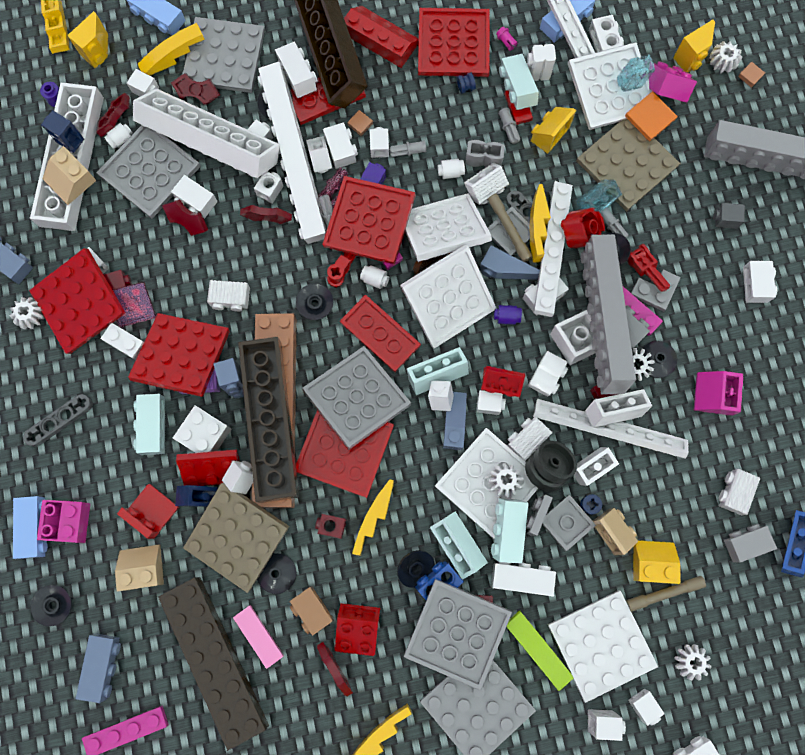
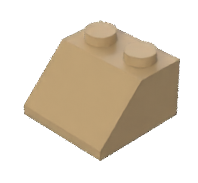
[42,146,96,205]
[593,508,638,555]
[115,545,164,591]

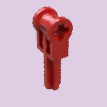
[627,244,670,292]
[327,253,357,287]

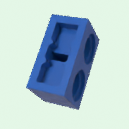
[415,561,464,600]

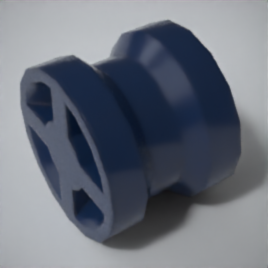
[457,72,476,94]
[580,494,602,515]

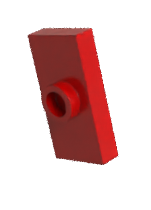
[505,90,533,125]

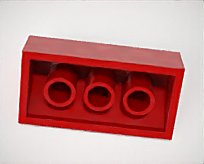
[344,6,419,68]

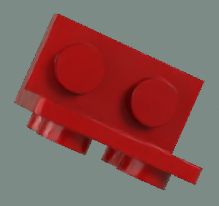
[481,366,525,397]
[117,484,179,539]
[335,603,380,656]

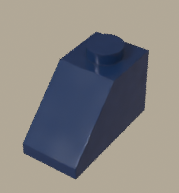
[175,485,218,507]

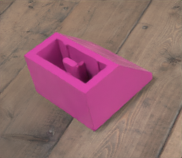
[649,61,697,103]
[694,371,743,416]
[37,500,90,543]

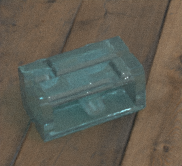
[617,55,655,92]
[576,179,622,213]

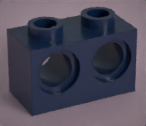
[41,110,85,154]

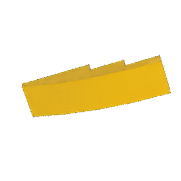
[41,0,70,54]
[138,23,205,76]
[529,184,551,263]
[352,480,394,556]
[352,703,412,755]

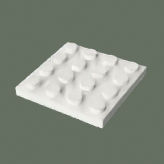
[568,43,652,130]
[405,193,492,262]
[400,245,497,348]
[435,428,538,539]
[548,590,658,703]

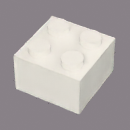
[550,310,595,365]
[173,406,231,453]

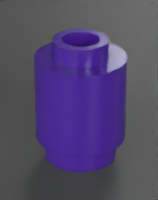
[40,82,59,107]
[494,305,522,325]

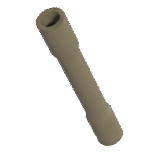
[487,193,533,262]
[626,576,706,612]

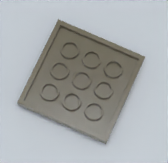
[576,119,681,212]
[183,483,290,593]

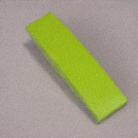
[506,611,574,691]

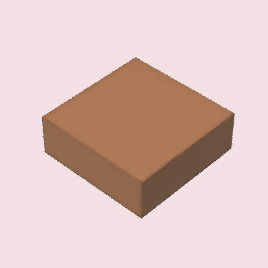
[738,62,765,88]
[347,110,373,136]

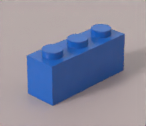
[781,510,805,578]

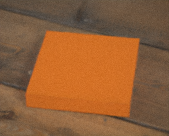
[625,91,678,142]

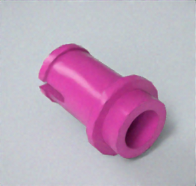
[496,27,518,51]

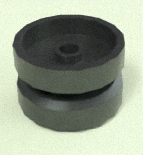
[525,440,577,492]

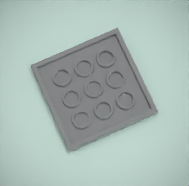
[183,17,265,93]
[96,125,201,219]
[302,346,411,449]
[404,578,512,690]
[420,660,536,755]

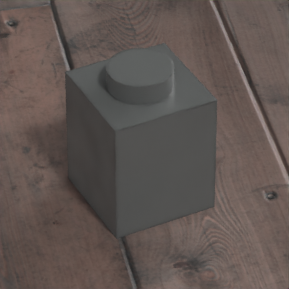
[713,203,745,229]

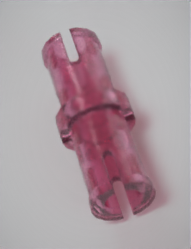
[318,167,348,198]

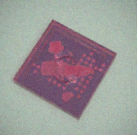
[112,281,156,328]

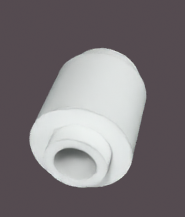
[104,123,133,149]
[438,159,465,179]
[360,265,389,289]

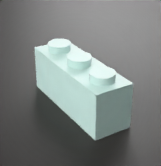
[499,54,539,110]
[407,347,469,395]
[133,394,165,455]
[491,498,528,563]
[430,511,488,580]

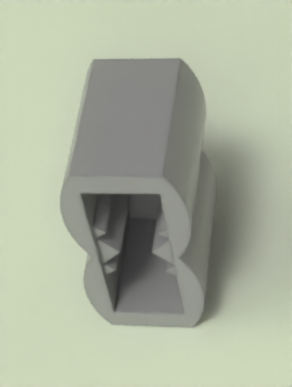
[465,140,505,167]

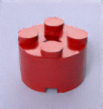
[561,208,605,248]

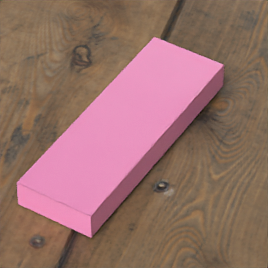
[233,605,284,669]

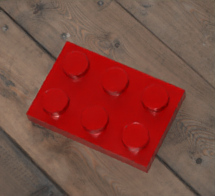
[176,450,240,486]

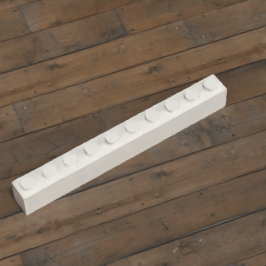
[258,62,327,244]

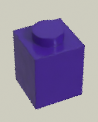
[360,162,386,184]

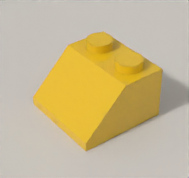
[67,11,108,68]
[673,20,715,72]
[531,107,576,154]
[633,541,680,584]

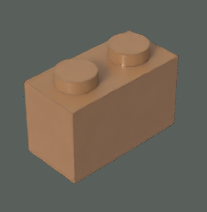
[290,586,334,636]

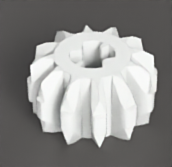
[709,41,742,73]
[9,297,45,329]
[633,348,655,381]
[488,463,523,497]
[674,644,711,681]

